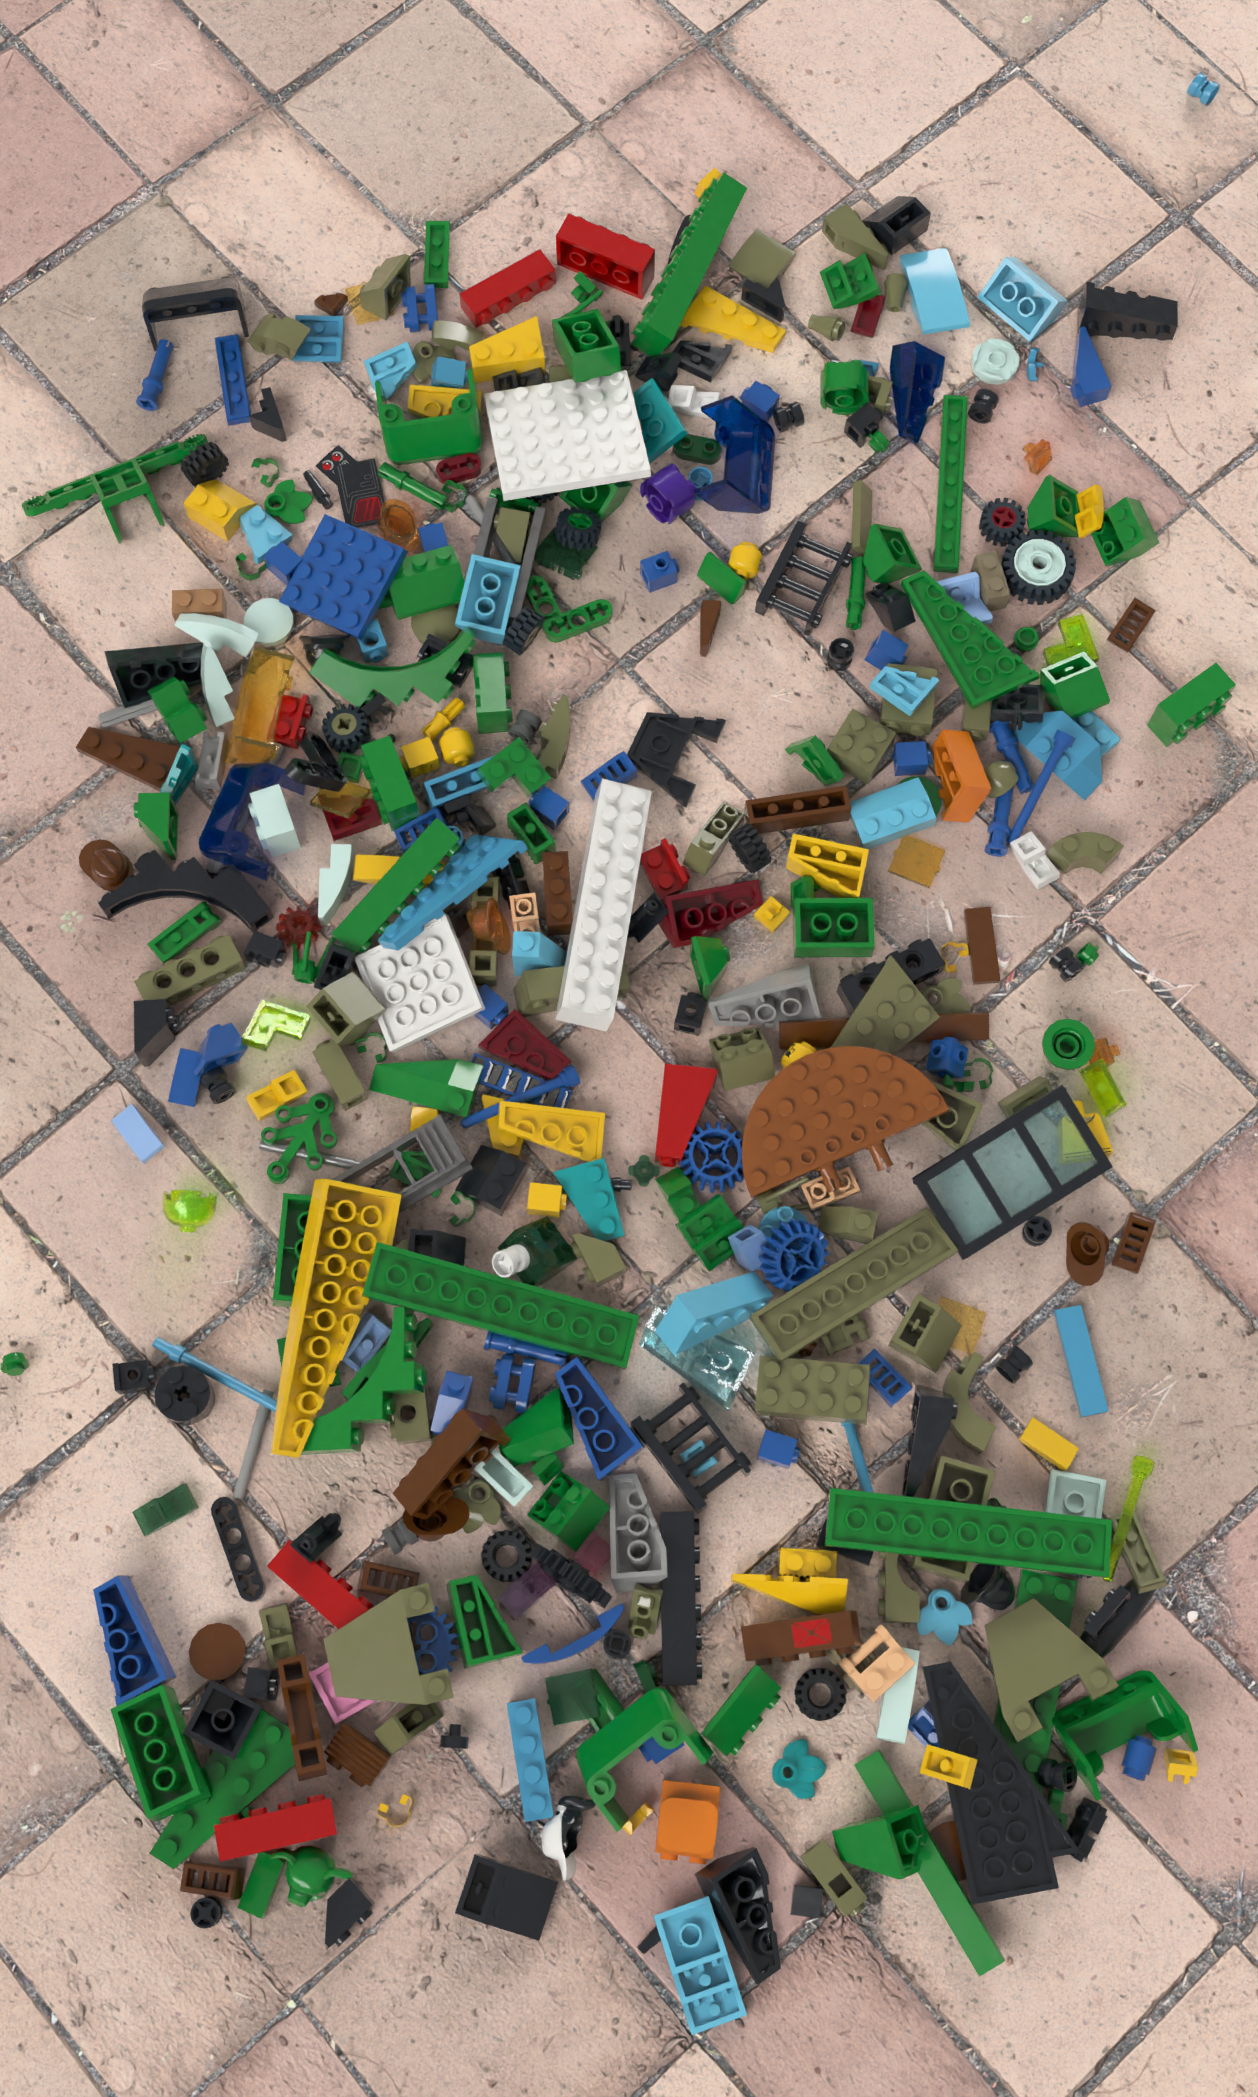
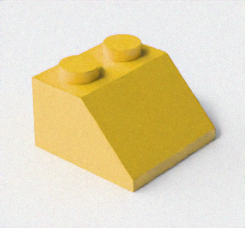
[183,479,256,542]

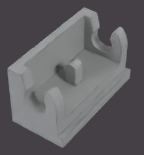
[195,731,229,790]

